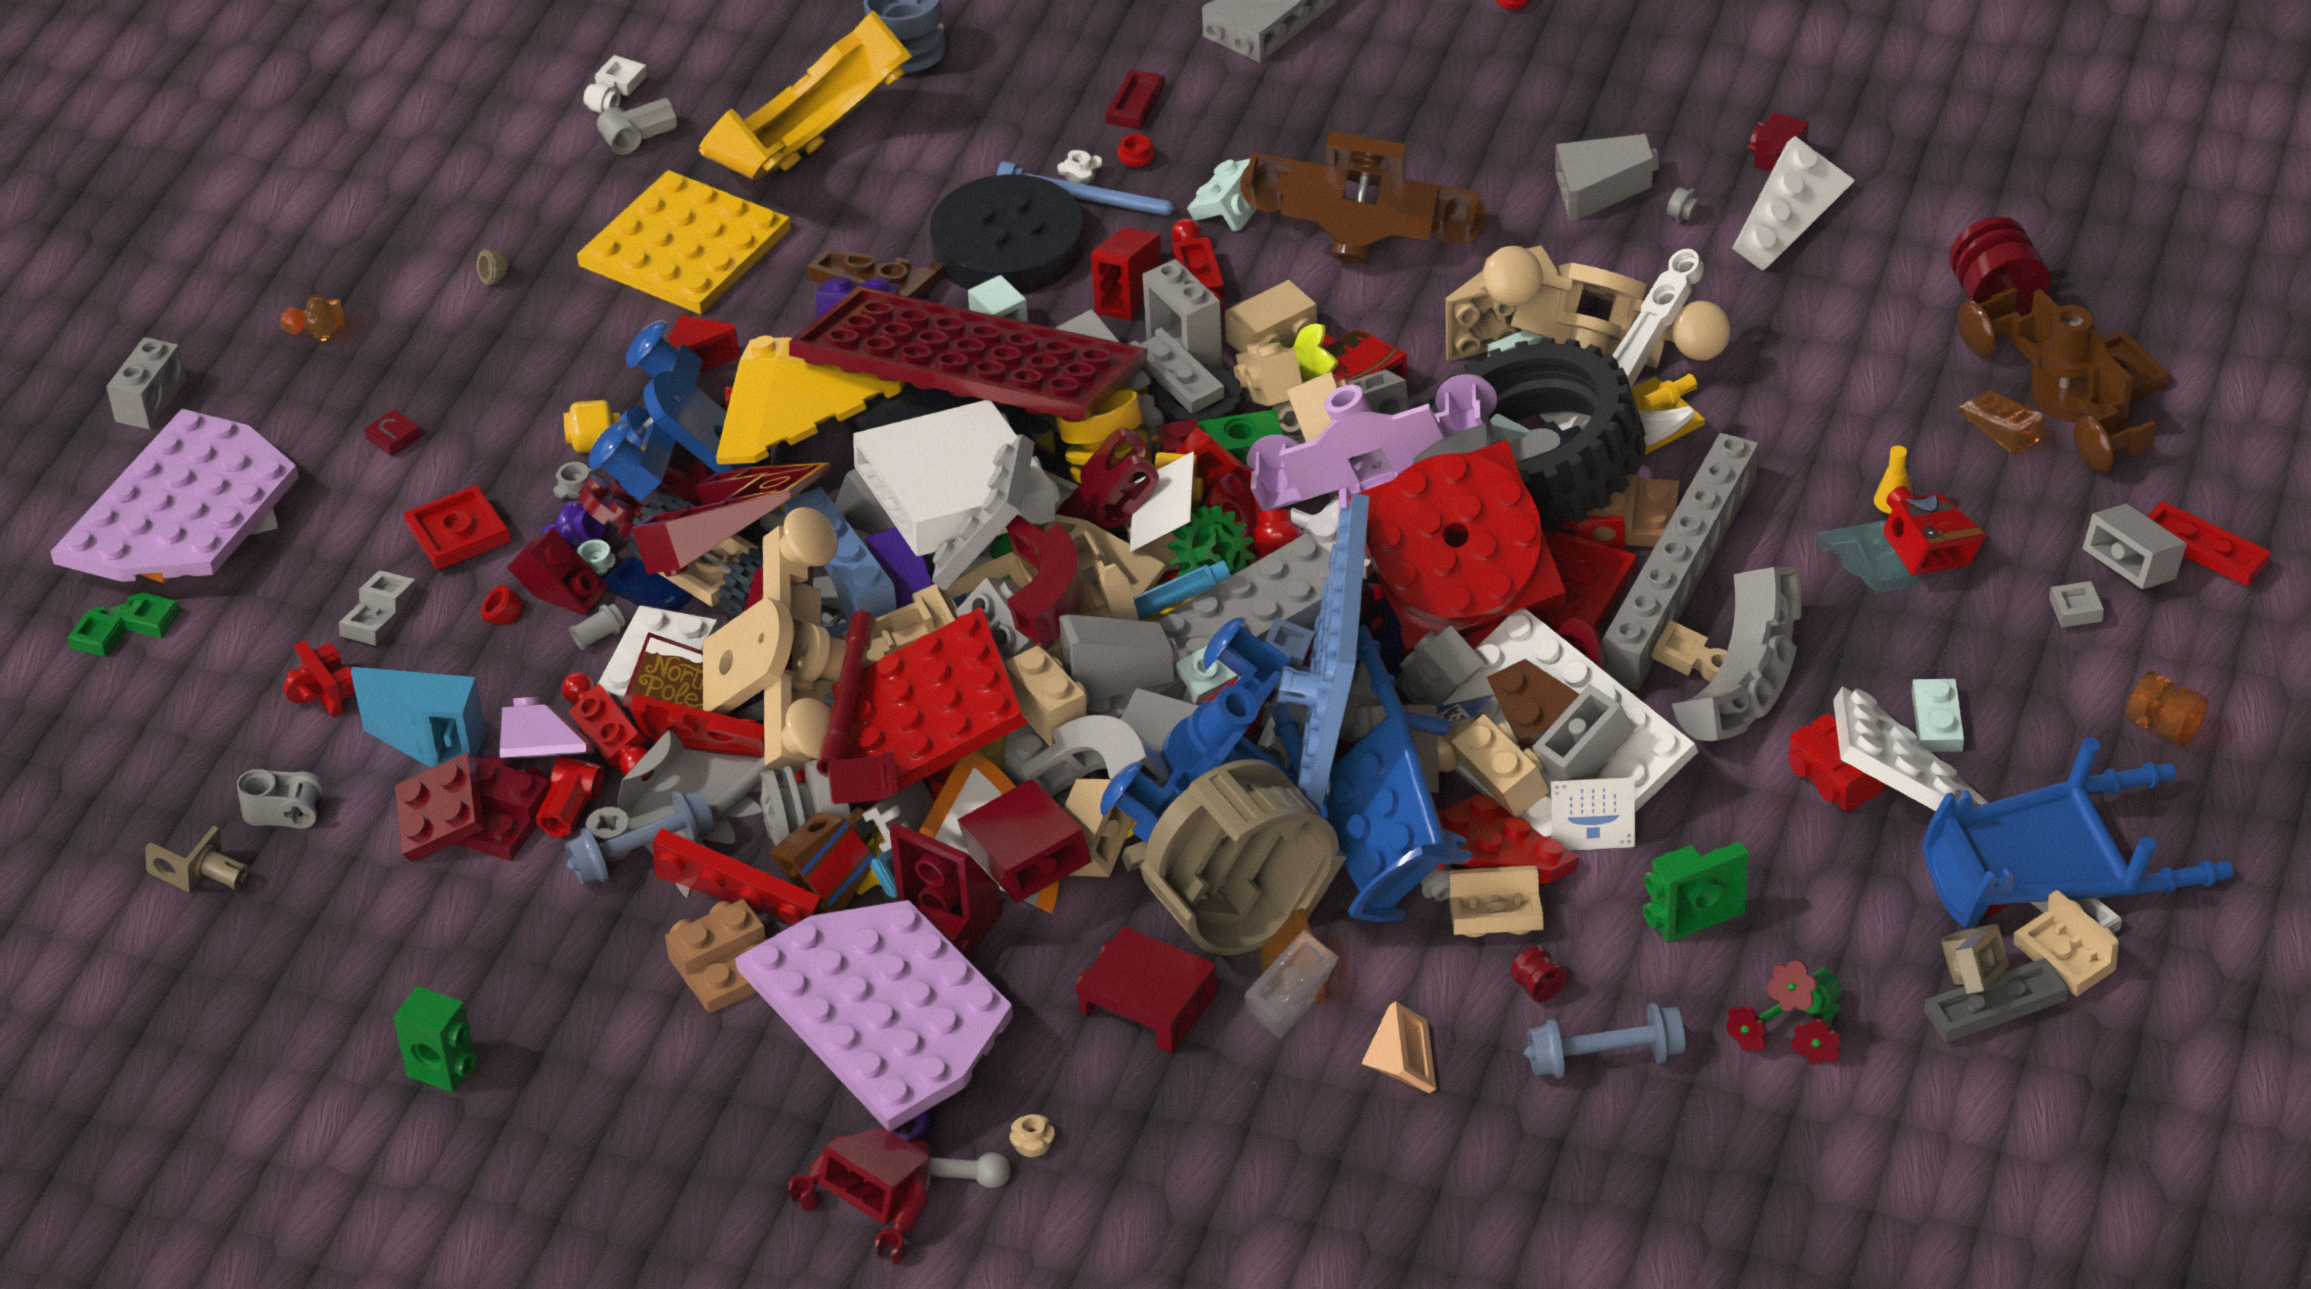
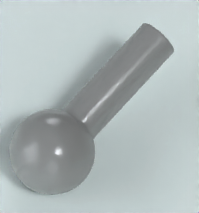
[928,1152,1011,1188]

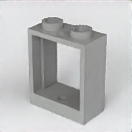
[1143,259,1223,369]

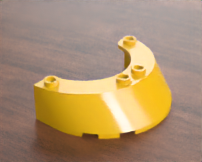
[699,10,912,180]

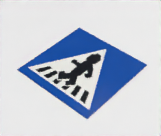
[1437,694,1495,724]

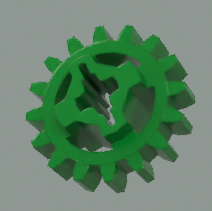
[1167,506,1255,584]

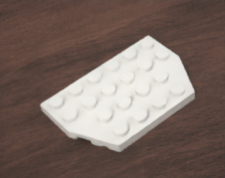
[1443,609,1698,839]

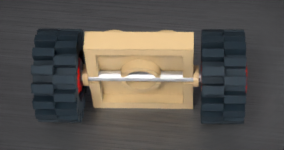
[629,492,763,618]

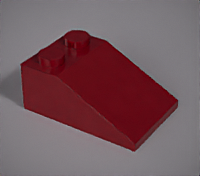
[889,822,1002,950]

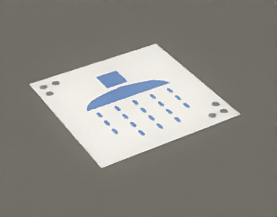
[1551,777,1635,851]

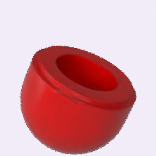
[481,585,523,625]

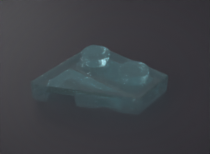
[1816,520,1919,593]

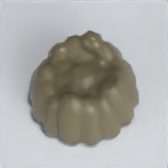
[477,249,510,286]

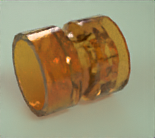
[2126,671,2208,746]

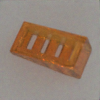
[1959,390,2046,455]

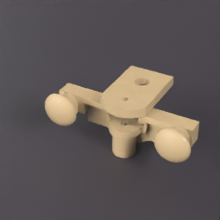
[1478,246,1731,368]
[703,507,866,774]

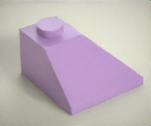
[500,697,596,759]

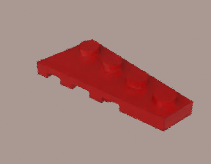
[653,828,821,925]

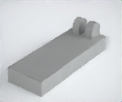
[1129,327,1224,414]
[862,779,935,852]

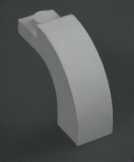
[1021,715,1169,797]

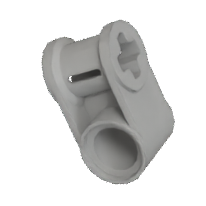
[237,769,324,829]

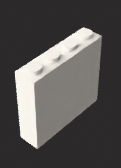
[853,400,1059,556]

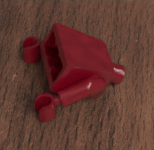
[788,1127,931,1265]

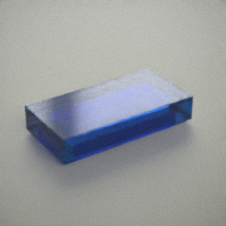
[604,556,694,612]

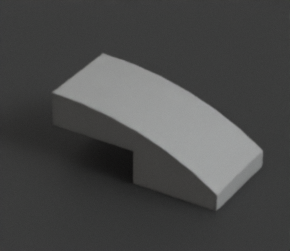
[339,570,416,646]

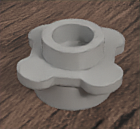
[554,462,596,499]

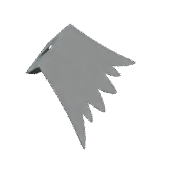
[617,730,782,898]

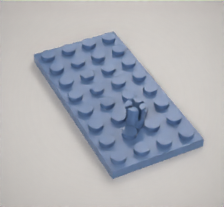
[1277,493,1369,813]

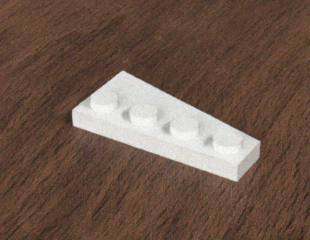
[1732,136,1855,271]

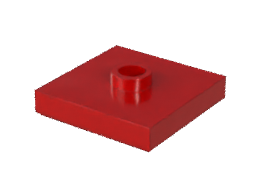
[403,485,511,571]

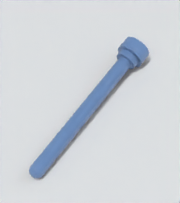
[997,161,1174,216]

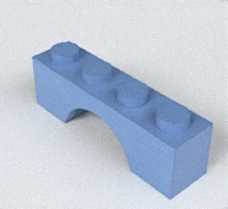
[784,487,897,621]

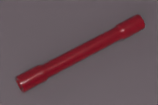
[816,610,876,777]

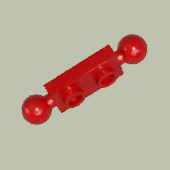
[1171,218,1225,317]
[561,672,652,779]

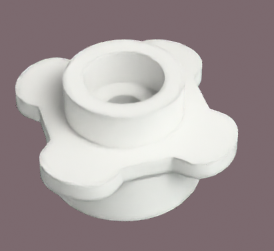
[1058,150,1102,185]

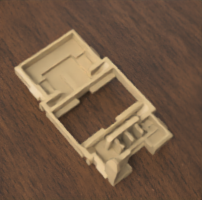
[837,530,1140,668]

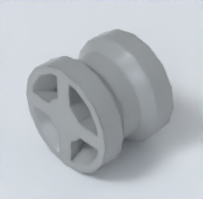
[586,807,631,862]

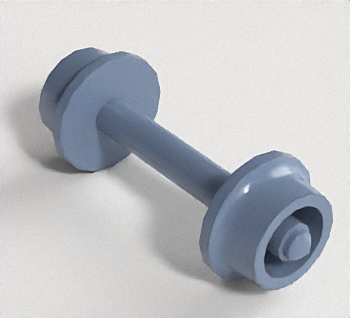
[565,790,715,884]
[1523,1003,1689,1079]

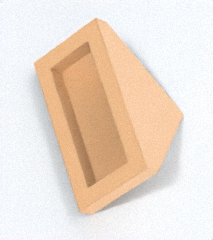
[1361,1001,1436,1094]

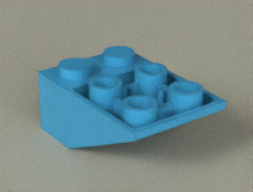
[351,667,487,768]

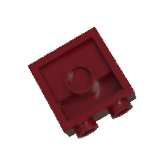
[455,756,551,861]

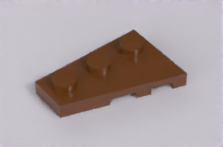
[806,249,945,299]

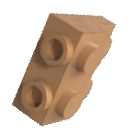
[1587,471,1679,547]
[665,899,767,1014]

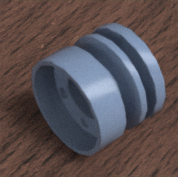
[864,0,946,72]

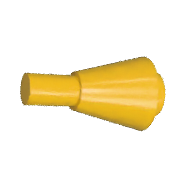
[1874,446,1914,514]

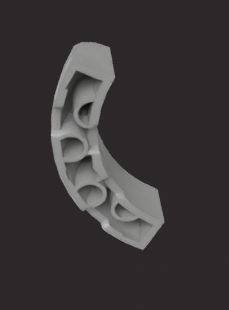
[1672,566,1801,741]

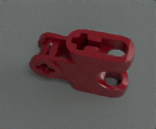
[1055,427,1159,531]

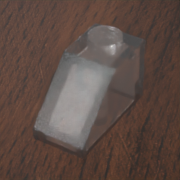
[1244,929,1339,1039]

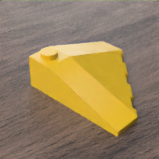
[716,336,906,465]

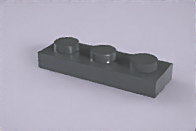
[1924,958,2068,1043]

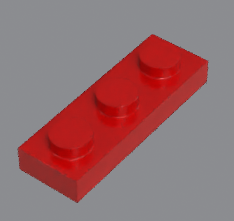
[2147,501,2271,587]

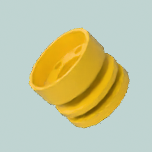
[1055,389,1153,483]

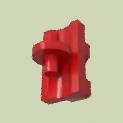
[283,640,356,718]

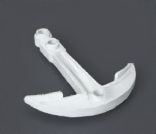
[1540,249,1704,446]

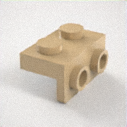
[1449,865,1543,937]
[2013,890,2119,997]

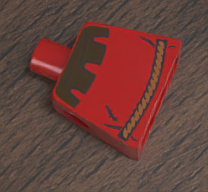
[1321,329,1407,384]

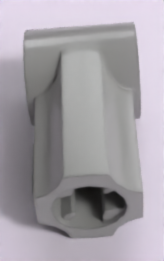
[597,98,677,155]

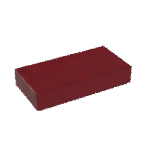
[1105,69,1165,130]

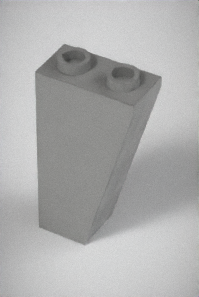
[1202,0,1338,63]

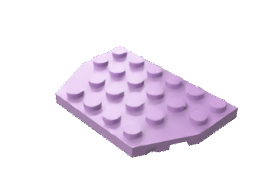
[50,409,299,582]
[735,900,1013,1132]

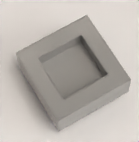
[2049,581,2104,628]

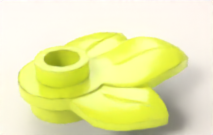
[1291,324,1338,383]

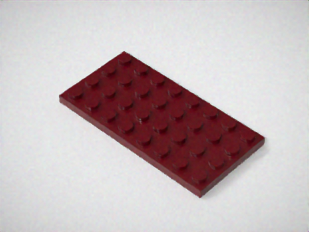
[789,286,1148,422]

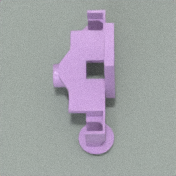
[1247,374,1497,519]

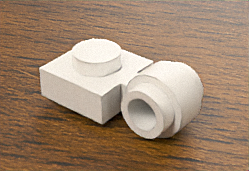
[584,55,647,114]

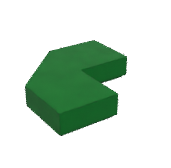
[67,592,181,657]

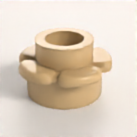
[1010,1114,1055,1157]

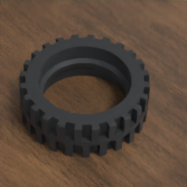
[1428,338,1646,533]

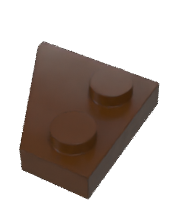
[1487,659,1580,751]

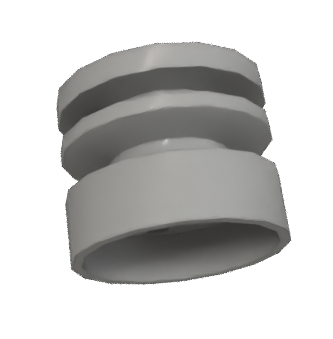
[760,759,850,846]

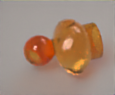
[280,294,345,341]

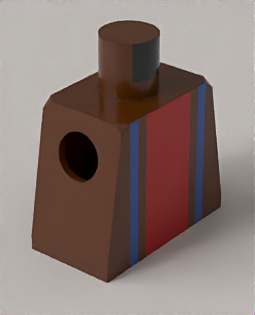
[769,807,875,914]

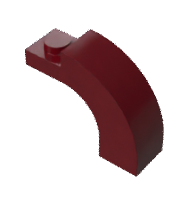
[1006,514,1085,649]

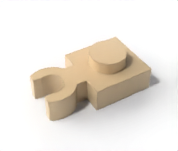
[1650,620,1727,682]

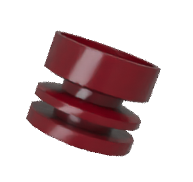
[1949,216,2051,316]

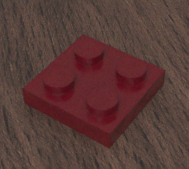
[395,752,484,862]

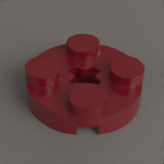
[578,474,649,540]

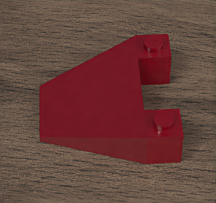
[632,462,831,577]

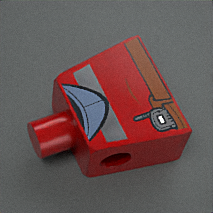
[1883,486,1986,576]

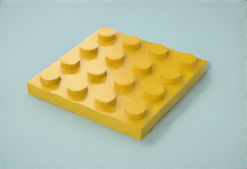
[577,170,791,315]

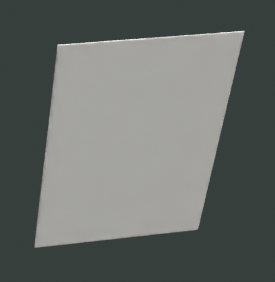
[1130,451,1194,552]

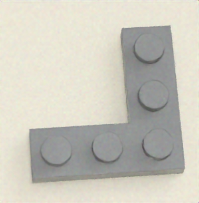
[932,434,1035,590]

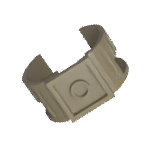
[1141,759,1347,956]

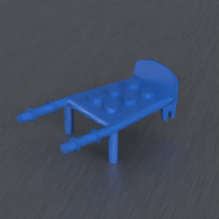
[1270,626,1473,923]
[1922,738,2233,929]

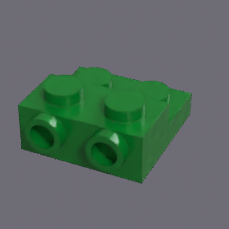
[1643,841,1749,943]

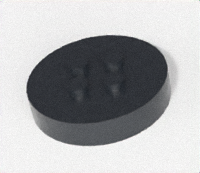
[930,174,1084,294]

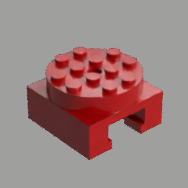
[1348,439,1566,658]

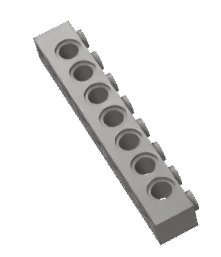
[1601,433,1758,691]

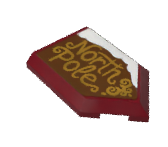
[621,632,752,718]

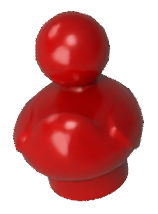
[1249,510,1303,565]

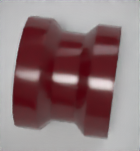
[1511,945,1568,1003]

